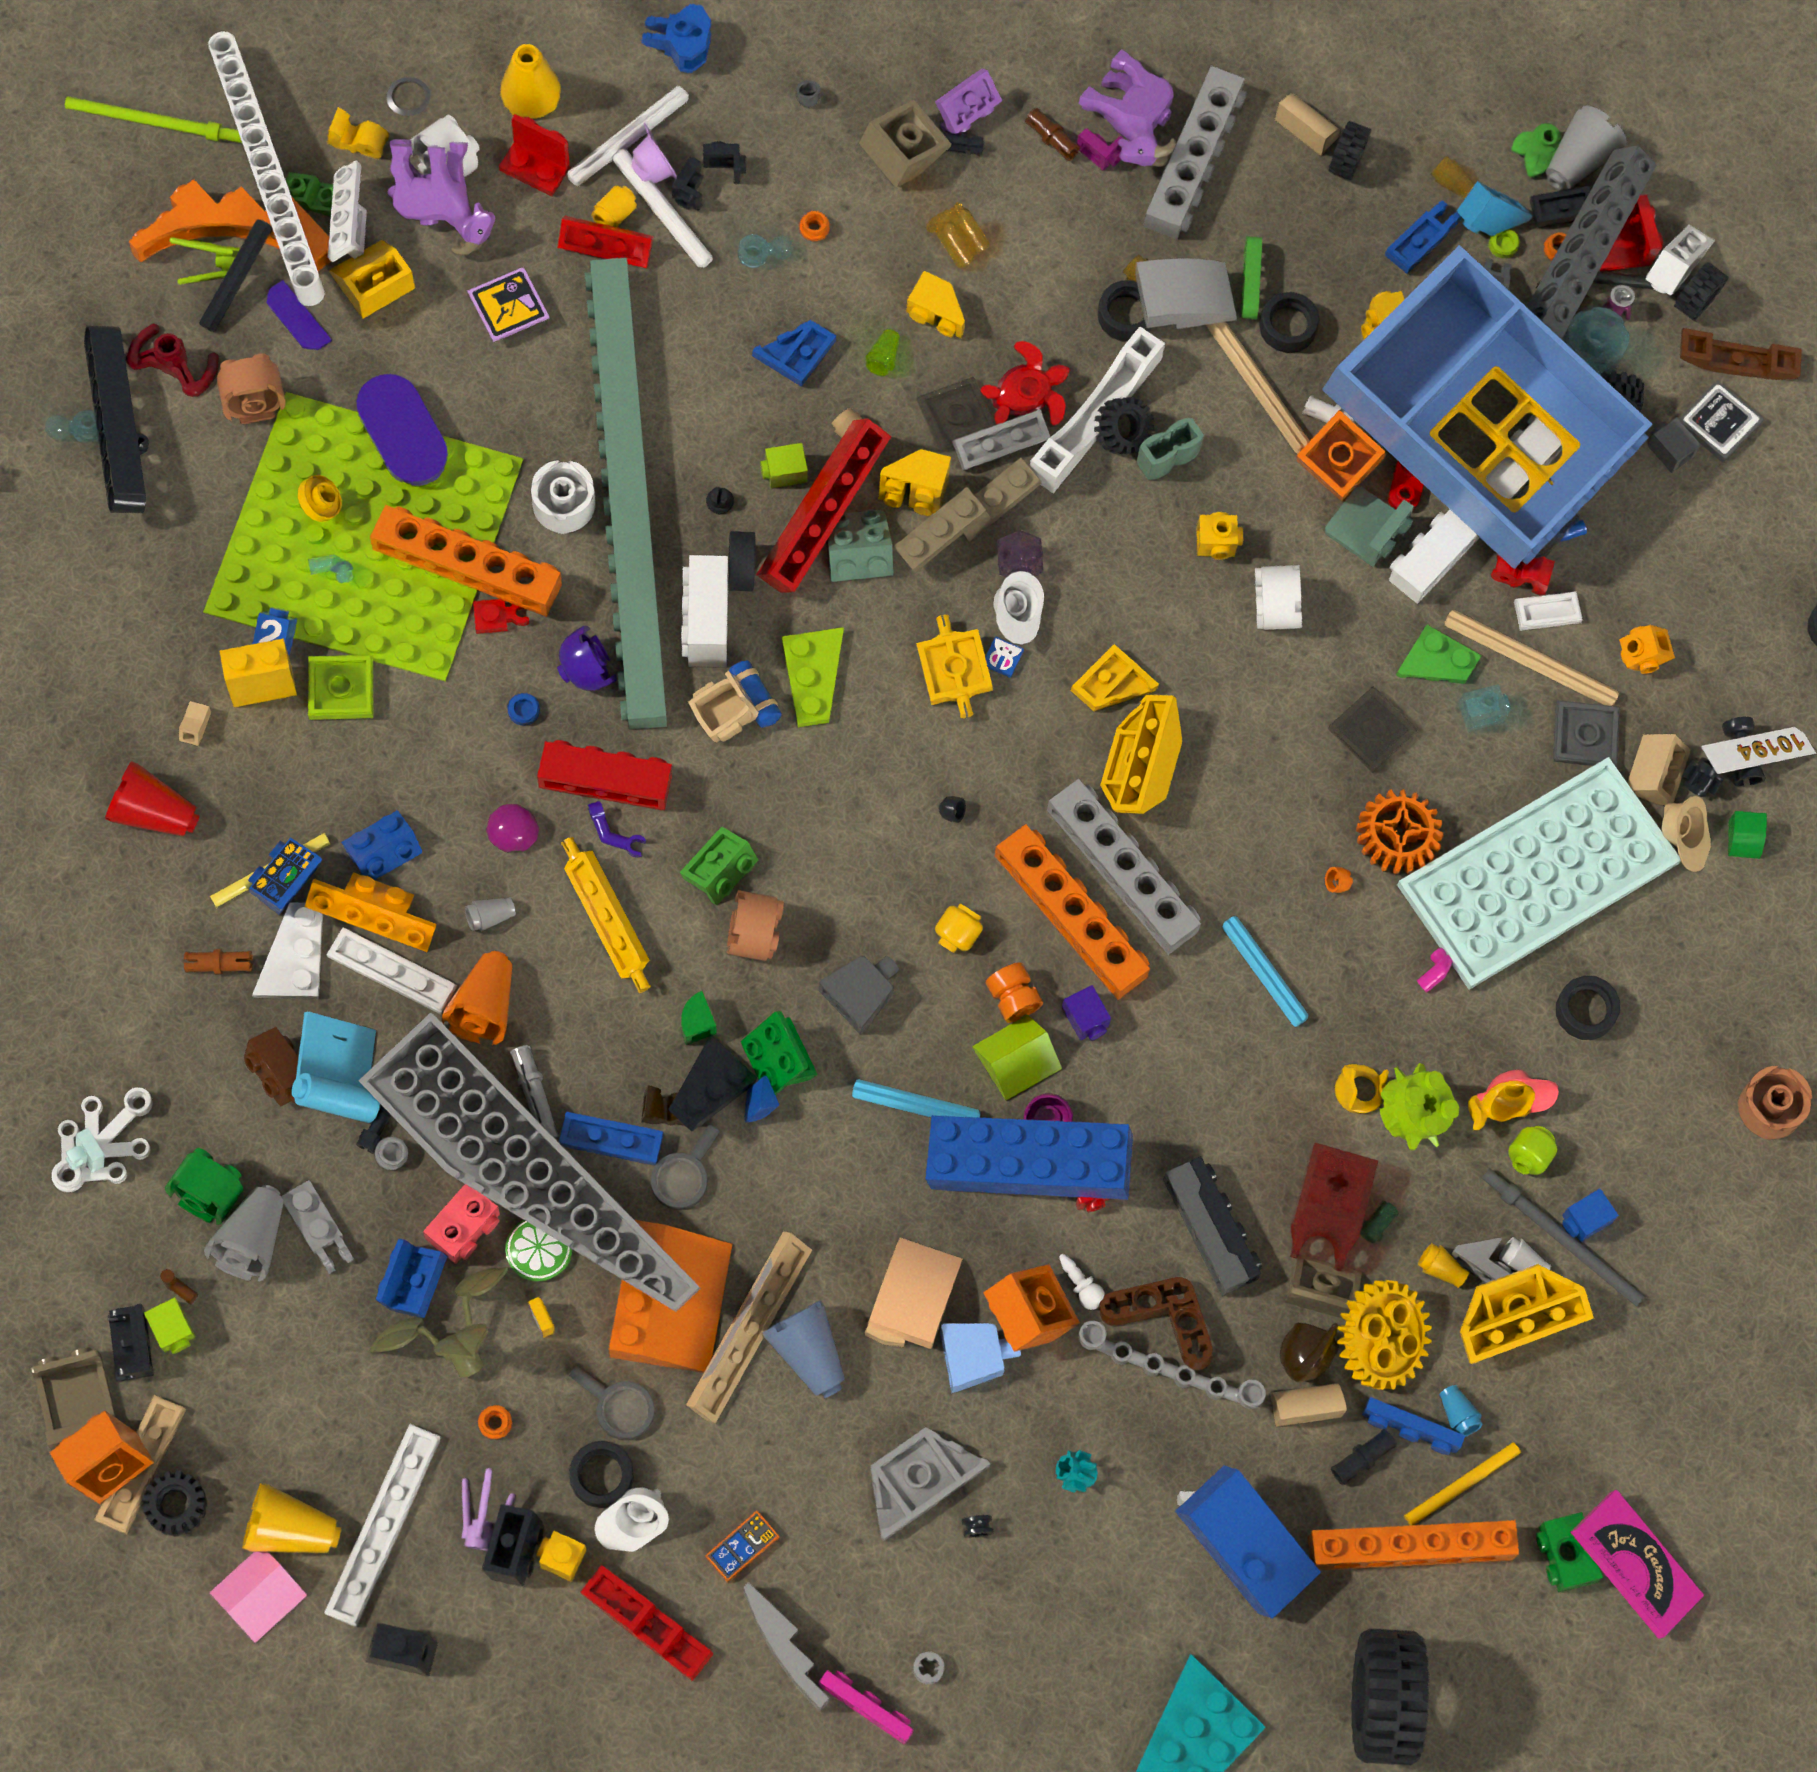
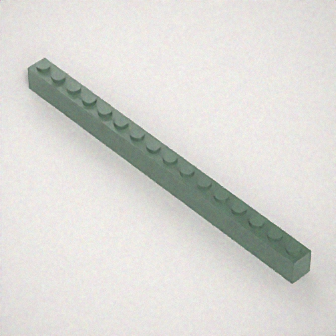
[585,258,667,730]

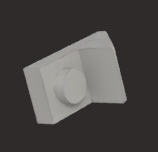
[1451,1238,1512,1283]

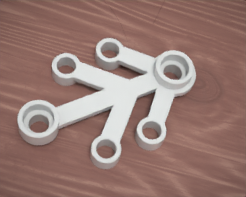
[52,1087,153,1192]

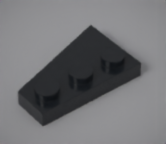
[668,1034,757,1132]

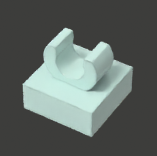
[66,1128,105,1173]

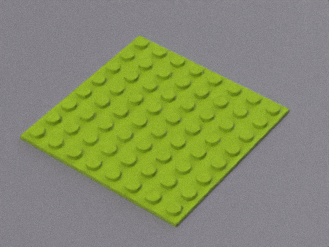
[203,392,524,682]

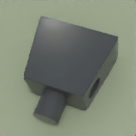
[819,956,899,1035]

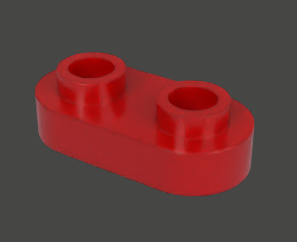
[1388,461,1423,510]

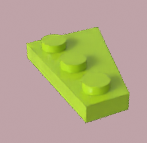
[782,627,844,727]

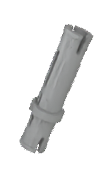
[510,1045,560,1140]

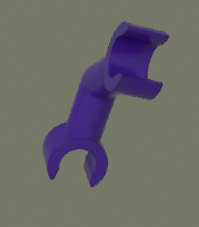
[588,801,646,858]

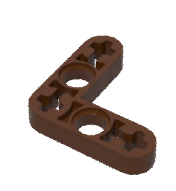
[1100,1277,1213,1370]

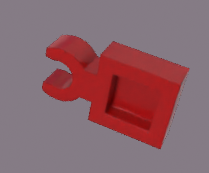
[473,599,530,634]

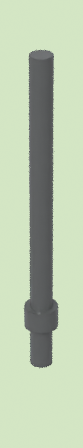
[1482,1168,1645,1306]

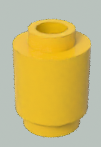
[591,186,637,227]

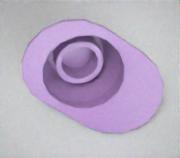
[631,123,677,183]

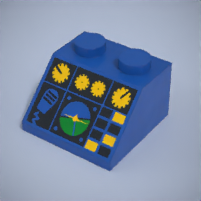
[248,838,322,915]

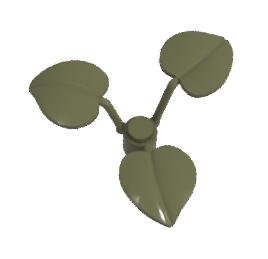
[370,1267,509,1378]

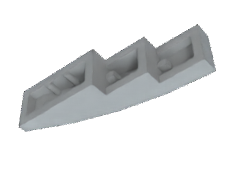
[744,1582,829,1712]

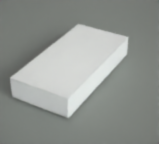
[1514,591,1583,631]

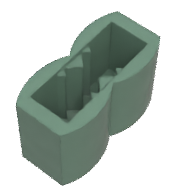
[1137,418,1204,480]

